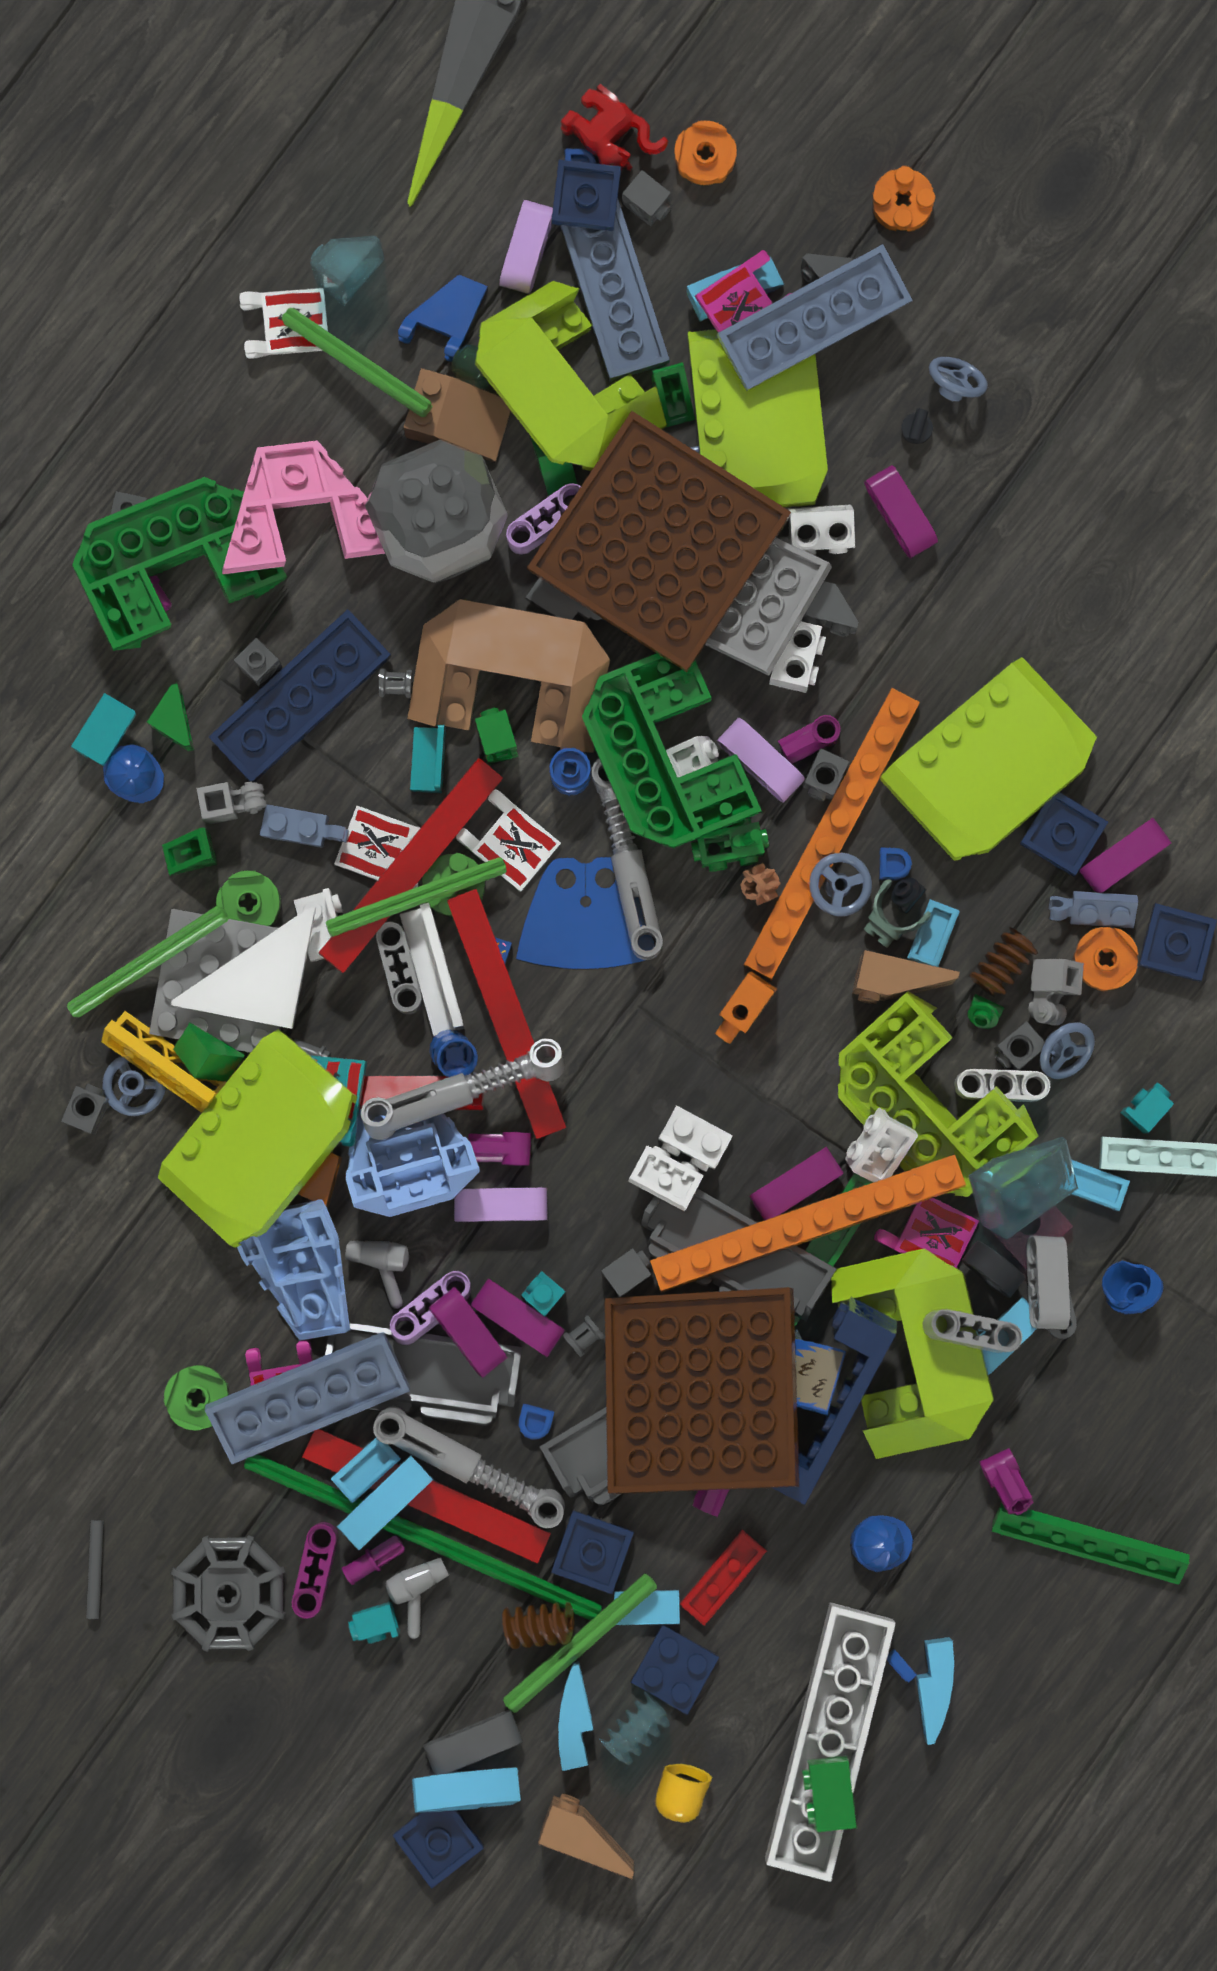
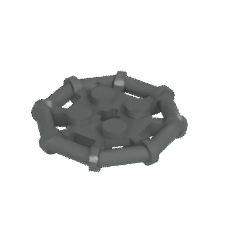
[171,1535,286,1652]

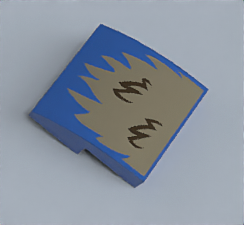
[795,1339,846,1415]

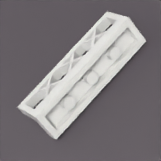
[400,903,465,1037]

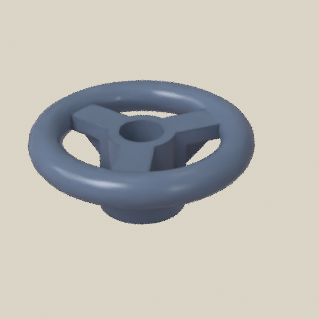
[929,357,988,401]
[809,853,872,916]
[1040,1022,1095,1079]
[102,1056,166,1116]

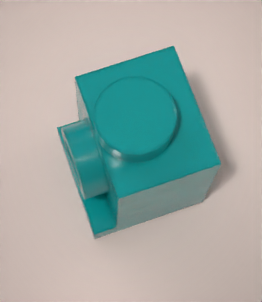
[1120,1083,1174,1134]
[521,1271,566,1316]
[348,1601,400,1644]

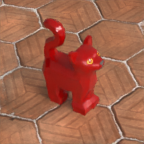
[560,84,668,171]

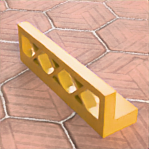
[101,1011,227,1113]

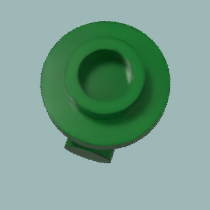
[967,994,1004,1029]

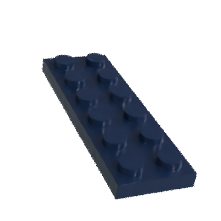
[209,609,392,783]

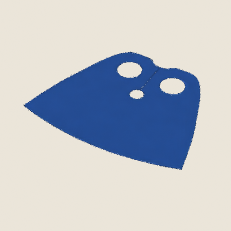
[516,857,655,969]

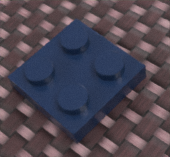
[551,160,621,231]
[1020,792,1108,877]
[1138,903,1217,982]
[551,1510,634,1594]
[631,1624,719,1715]
[392,1810,484,1889]

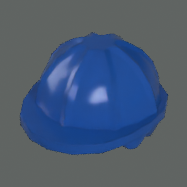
[103,744,164,803]
[1102,1261,1163,1314]
[850,1515,913,1572]

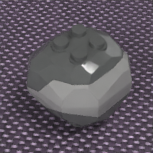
[365,439,508,583]

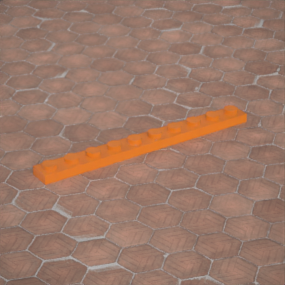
[743,688,920,980]
[650,1154,966,1292]

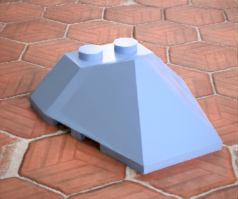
[346,1110,480,1217]
[237,1199,350,1341]

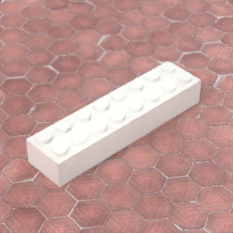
[765,1602,895,1882]

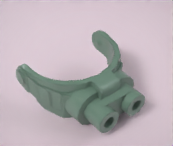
[864,879,932,948]

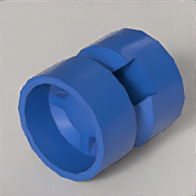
[549,748,591,795]
[429,1030,478,1077]

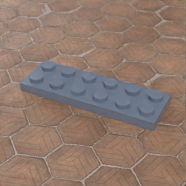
[560,200,670,382]
[717,244,913,391]
[205,1332,410,1464]

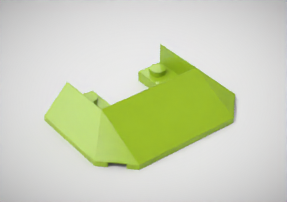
[475,281,666,471]
[838,991,1038,1197]
[831,1248,994,1459]

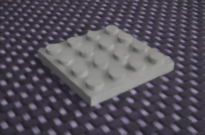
[706,538,832,676]
[149,909,281,1053]

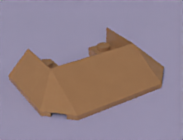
[407,599,610,753]

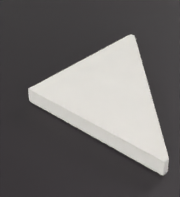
[171,907,316,1029]

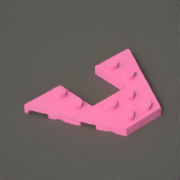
[222,441,385,574]

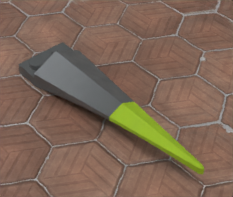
[408,0,523,207]

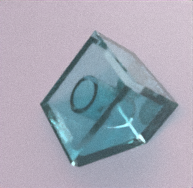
[310,236,385,306]

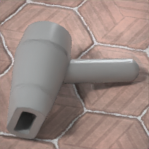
[345,1241,409,1309]
[386,1557,449,1639]

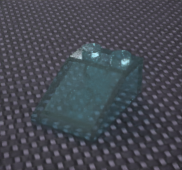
[969,1137,1078,1240]

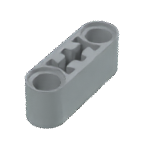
[376,922,423,1015]
[1026,1236,1070,1330]
[923,1309,1022,1353]

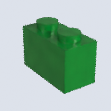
[475,708,519,765]
[802,1756,856,1832]

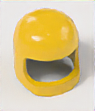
[655,1764,712,1823]

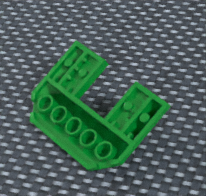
[72,477,287,651]
[582,653,762,848]

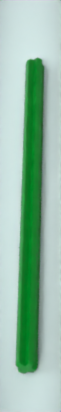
[244,1454,602,1621]

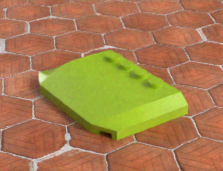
[687,330,828,508]
[880,657,1097,861]
[158,1029,357,1248]

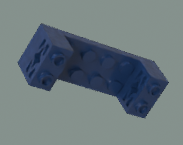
[773,1297,897,1505]

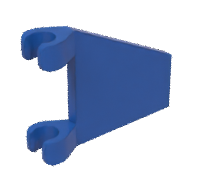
[398,275,487,362]

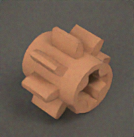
[740,863,781,905]

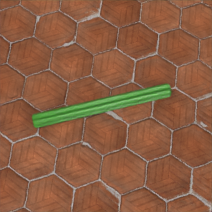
[282,308,433,417]
[326,857,507,937]
[67,906,228,1017]
[503,1574,657,1713]

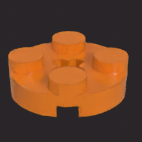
[674,121,737,185]
[872,166,935,232]
[1073,927,1138,991]

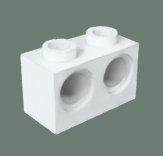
[788,505,855,555]
[769,621,826,693]

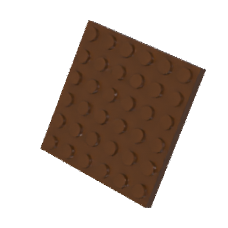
[527,411,791,672]
[605,1287,799,1494]

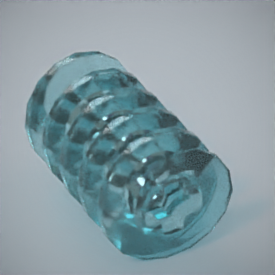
[599,1691,670,1765]

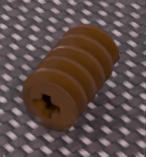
[969,927,1038,997]
[502,1602,574,1649]

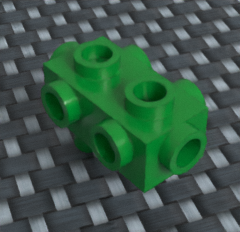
[691,819,769,872]

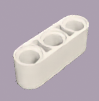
[954,1069,1050,1102]

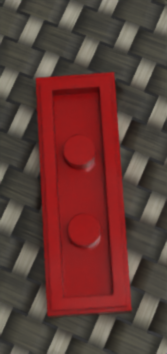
[679,1529,767,1626]

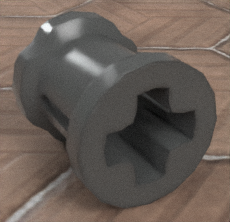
[379,669,413,698]
[563,1315,605,1357]

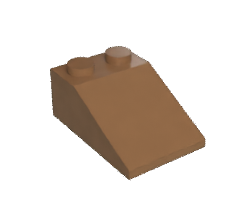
[403,368,511,462]
[852,950,960,1004]
[538,1794,634,1879]

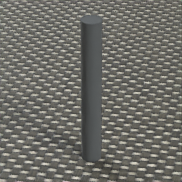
[86,1520,104,1619]

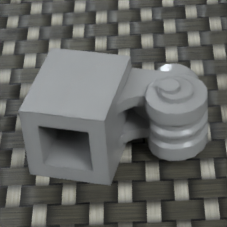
[196,781,267,825]
[1028,959,1084,1026]

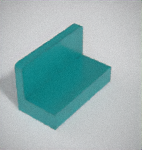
[71,693,136,766]
[410,725,446,793]

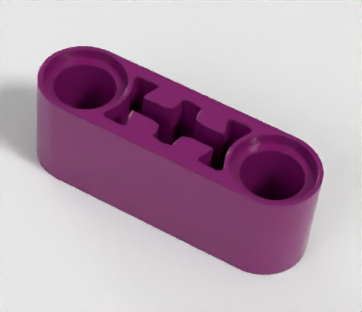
[864,465,938,558]
[1079,818,1172,893]
[749,1147,844,1221]
[470,1278,565,1357]
[428,1287,508,1378]
[292,1522,339,1618]

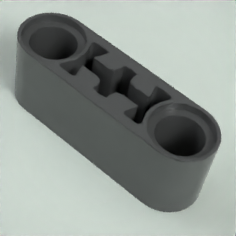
[423,1710,523,1775]

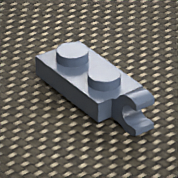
[260,805,349,848]
[1048,891,1138,928]

